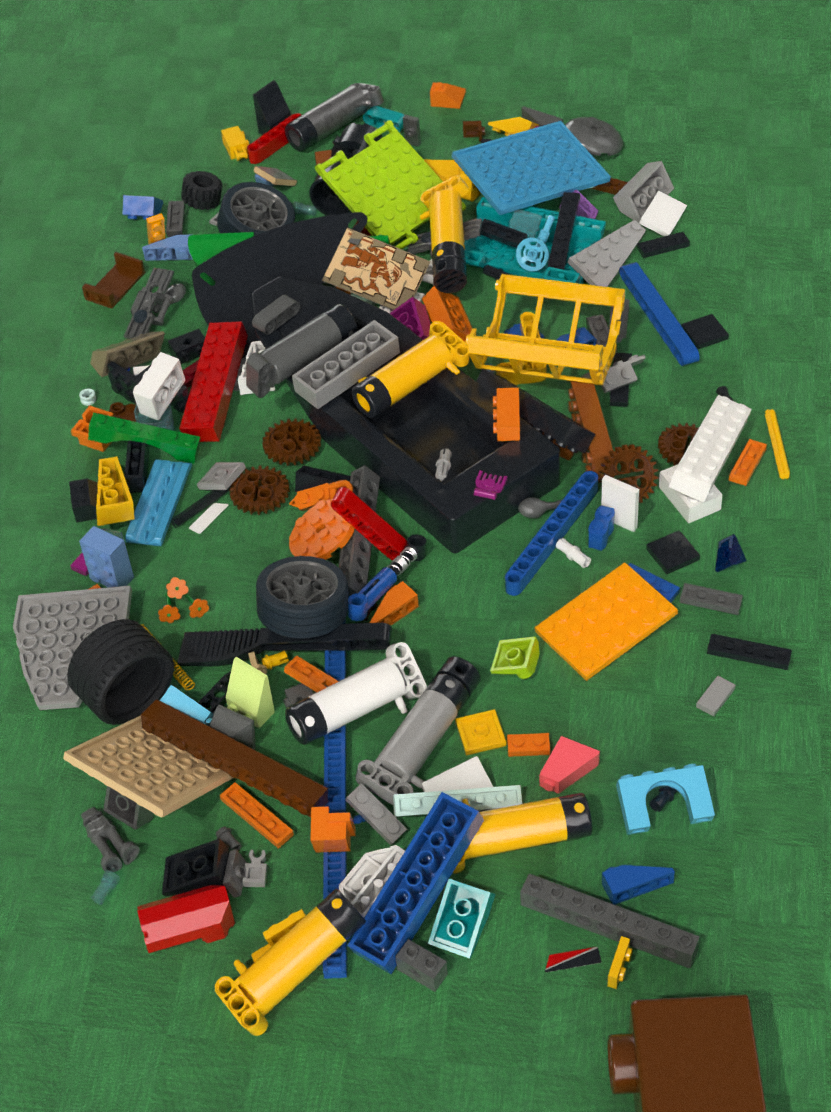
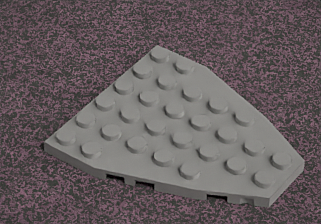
[13,586,132,710]

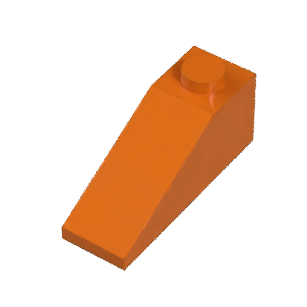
[370,581,419,626]

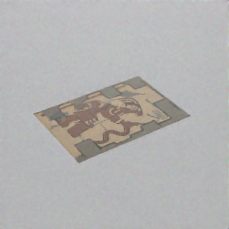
[322,228,431,310]

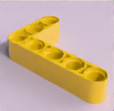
[496,312,547,385]

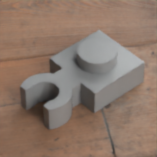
[242,850,268,887]

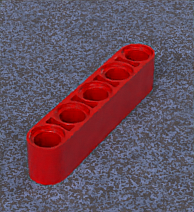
[247,113,302,164]
[330,487,407,560]

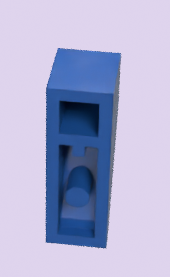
[602,865,675,905]

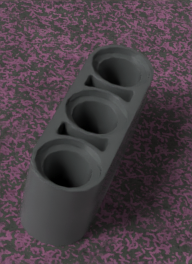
[252,295,300,335]

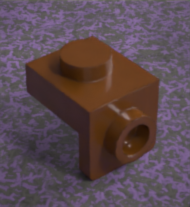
[463,120,485,142]

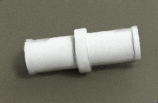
[556,538,591,568]

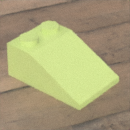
[226,657,275,728]

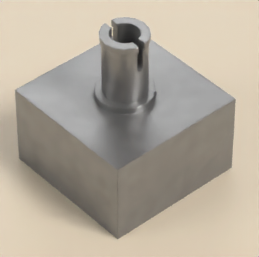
[103,786,153,830]

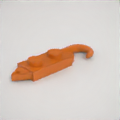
[289,480,353,511]

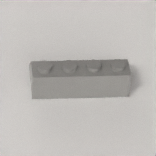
[613,161,674,223]

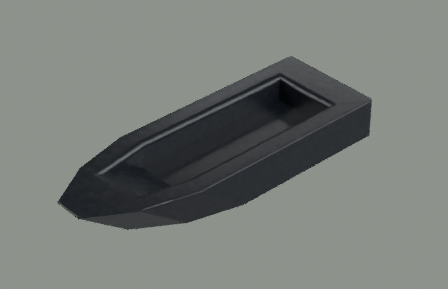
[251,277,560,553]

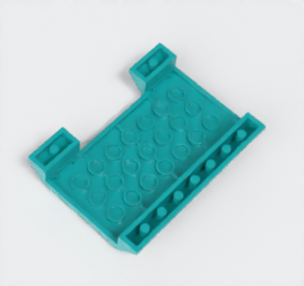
[464,197,606,284]

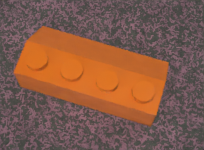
[422,286,473,343]

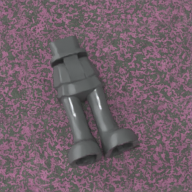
[81,807,139,873]

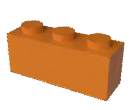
[493,388,520,441]

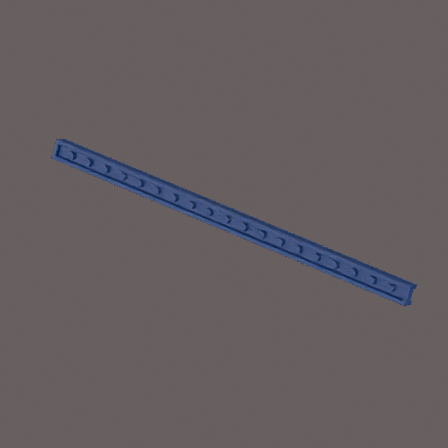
[323,619,347,979]

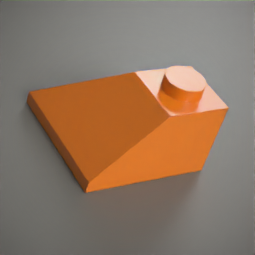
[430,82,466,109]

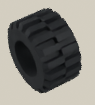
[181,171,222,210]

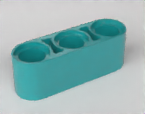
[363,106,405,132]

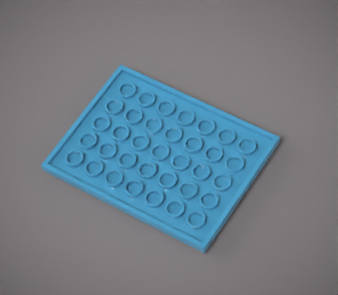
[452,121,611,215]

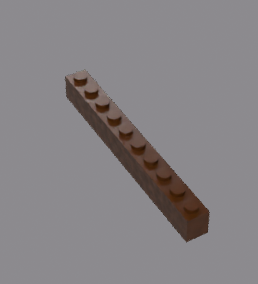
[141,699,328,817]

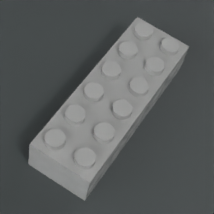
[292,320,400,409]

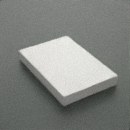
[639,191,687,236]
[601,475,639,532]
[420,756,493,792]

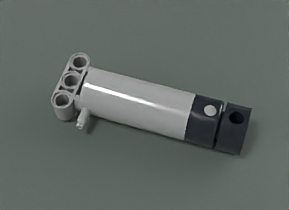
[355,656,481,806]

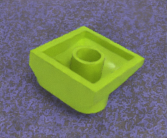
[490,637,540,679]

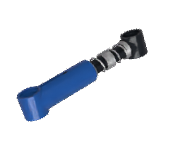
[348,534,426,621]

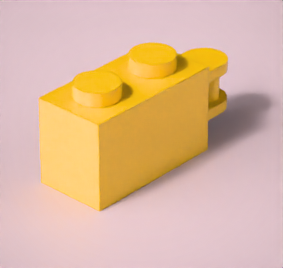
[221,126,249,161]

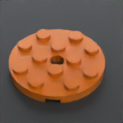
[289,499,355,560]

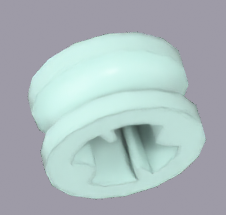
[79,389,96,406]

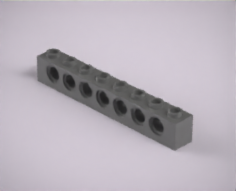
[339,465,380,598]
[520,874,700,969]

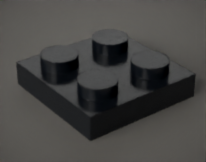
[646,530,700,575]

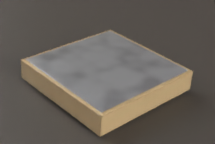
[254,166,297,186]

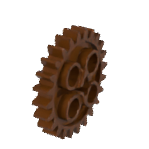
[262,418,321,466]
[658,423,699,466]
[599,444,659,503]
[229,465,290,515]

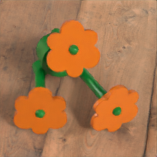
[158,577,209,623]

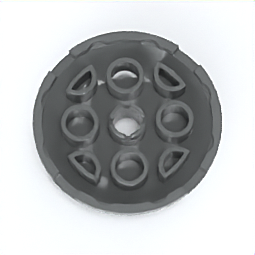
[565,117,623,156]

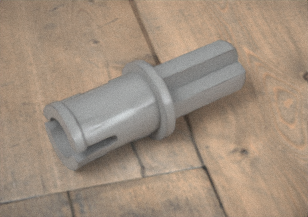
[435,449,452,481]

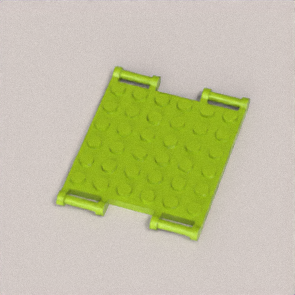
[315,120,466,250]

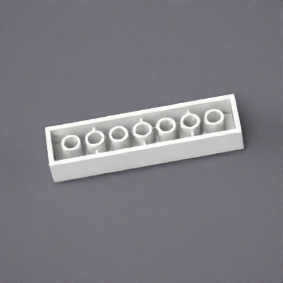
[669,395,752,502]

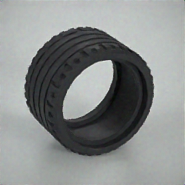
[67,619,174,725]

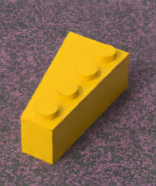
[96,456,135,526]

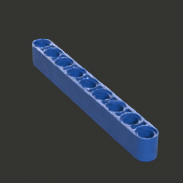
[619,262,700,366]
[505,471,598,596]

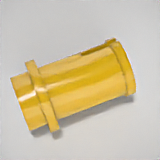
[262,651,289,670]

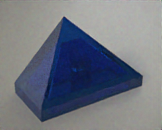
[715,534,747,572]

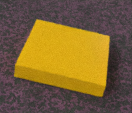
[455,709,506,756]

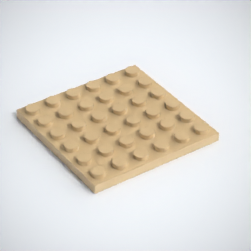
[63,716,233,818]

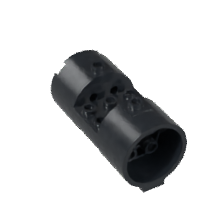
[309,123,383,216]

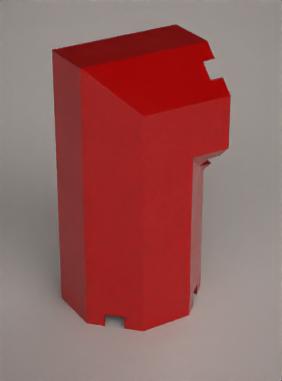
[137,885,235,953]

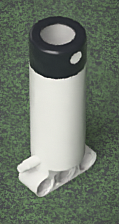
[285,642,427,745]

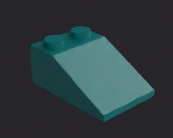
[428,879,496,959]

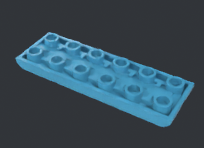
[125,459,192,546]

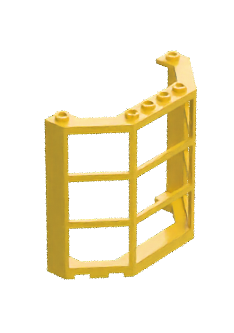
[466,274,626,385]

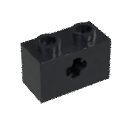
[168,328,205,364]

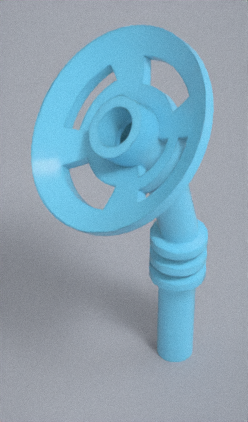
[516,215,555,271]

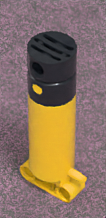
[420,175,469,293]

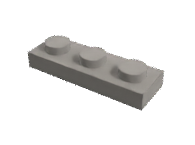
[345,783,407,845]

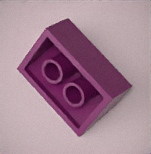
[390,297,431,340]

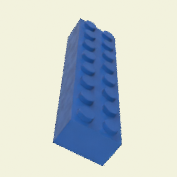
[347,792,484,974]

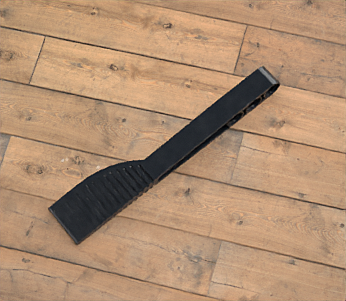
[177,623,392,666]

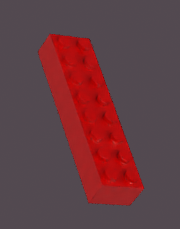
[179,322,248,442]

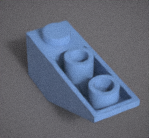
[142,234,193,261]

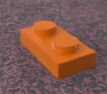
[507,733,550,757]

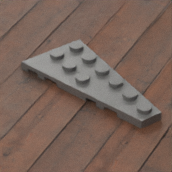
[568,220,646,287]

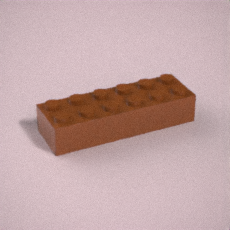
[568,378,613,483]

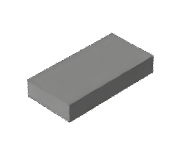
[696,676,736,716]

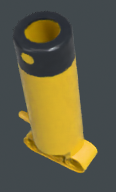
[351,321,470,418]
[453,793,593,873]
[215,889,366,1036]

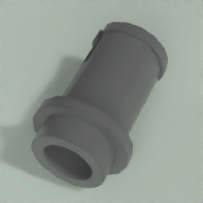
[216,826,242,851]

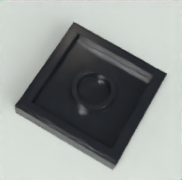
[681,314,729,349]

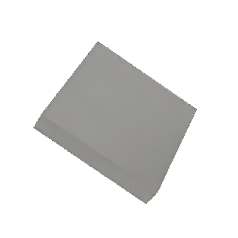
[197,462,246,490]

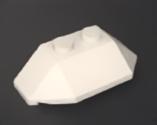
[339,845,405,917]

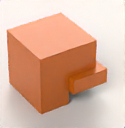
[71,405,114,452]
[310,806,356,853]

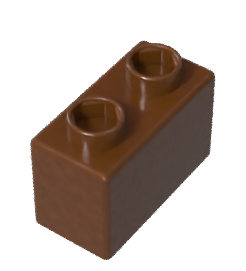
[607,994,766,1112]

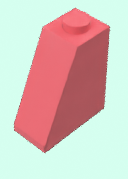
[539,736,600,794]

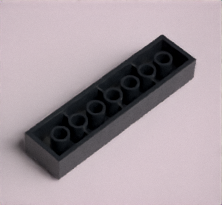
[476,368,596,454]

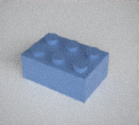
[79,526,134,588]

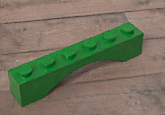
[88,412,200,464]

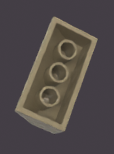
[90,331,165,377]

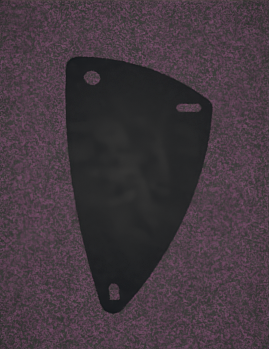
[192,212,367,358]

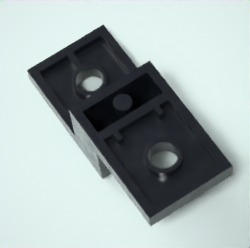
[107,361,189,414]

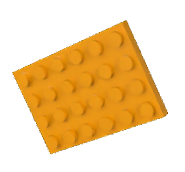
[534,562,678,681]

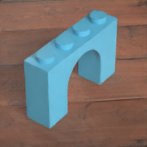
[616,764,715,835]

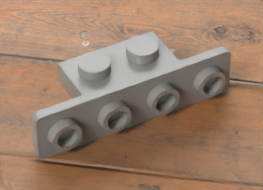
[581,354,646,393]

